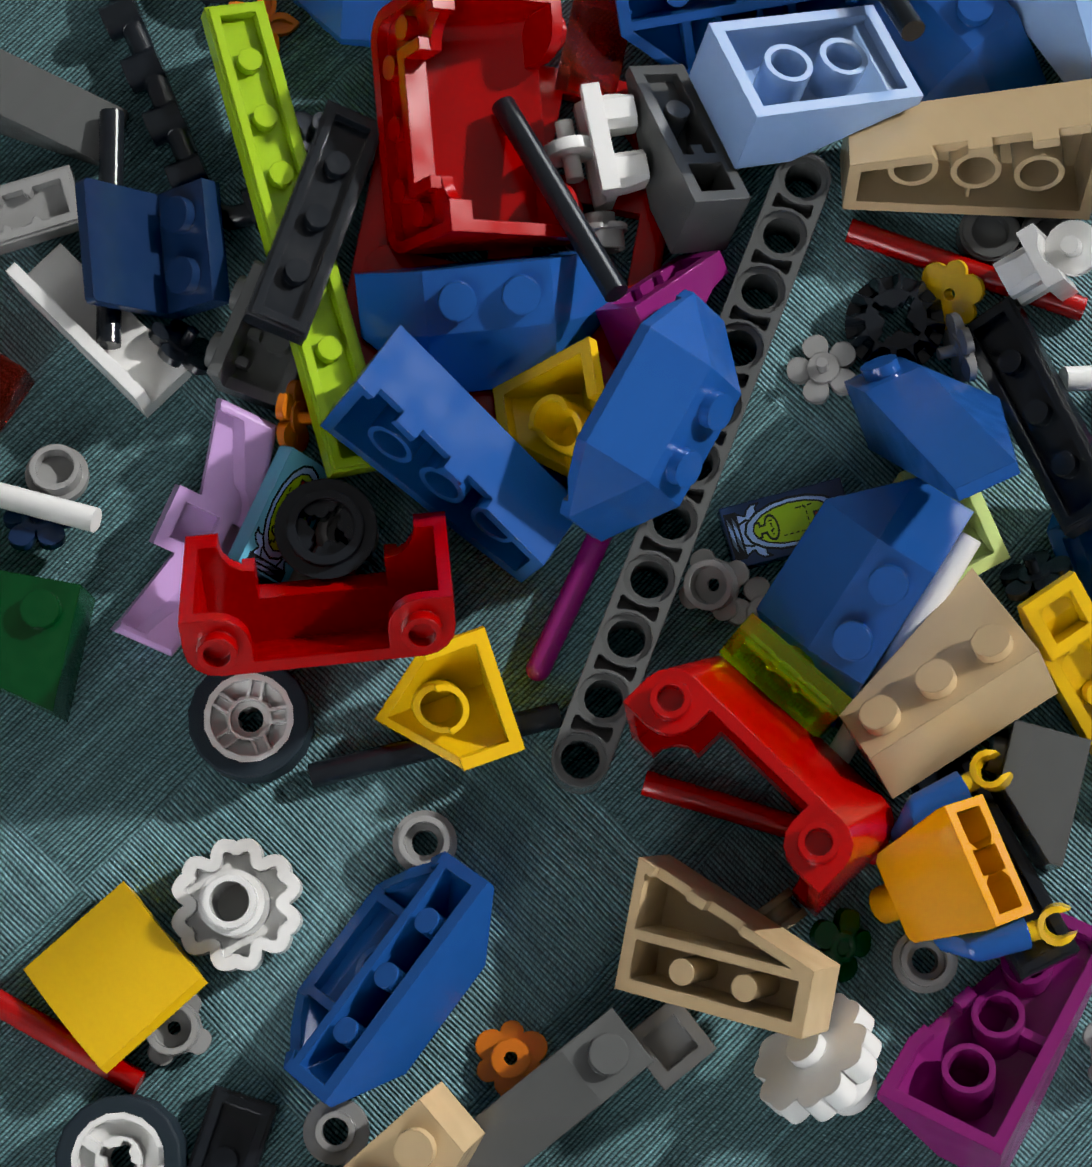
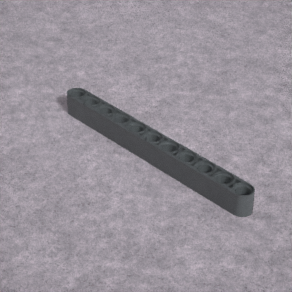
[551,153,832,795]

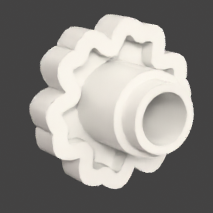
[171,838,303,972]
[754,993,882,1125]

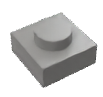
[631,1003,717,1090]

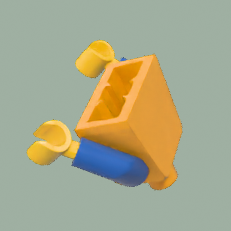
[869,749,1078,962]

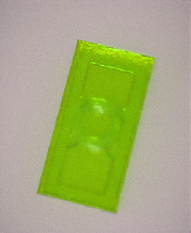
[719,612,853,738]

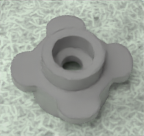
[679,549,750,621]
[147,994,212,1066]

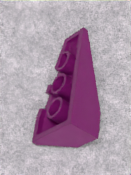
[877,913,1092,1167]

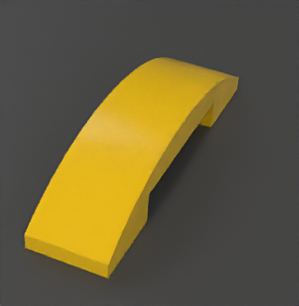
[1017,571,1092,756]

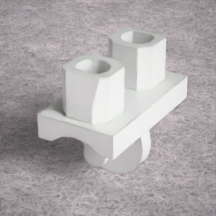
[543,82,650,212]
[993,220,1092,307]

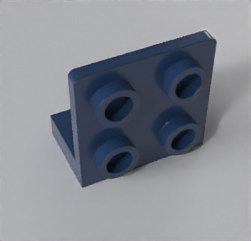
[75,178,230,320]

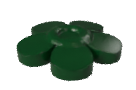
[809,907,871,983]

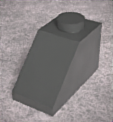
[983,720,1092,872]

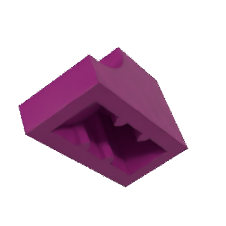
[595,250,729,364]

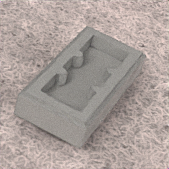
[0,165,79,255]

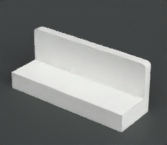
[5,243,192,418]

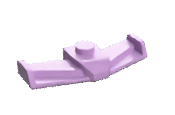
[110,398,277,657]

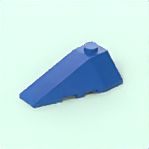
[844,354,1020,501]

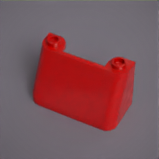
[371,0,583,255]
[178,511,456,676]
[623,655,894,917]

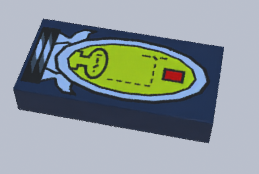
[717,477,845,569]

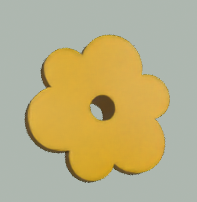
[922,260,985,330]

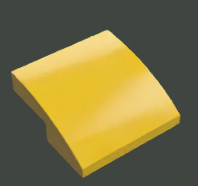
[23,881,208,1074]

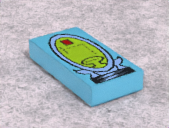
[228,445,327,584]

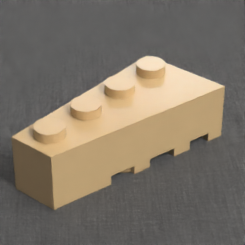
[840,78,1092,220]

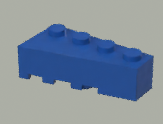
[320,324,573,583]

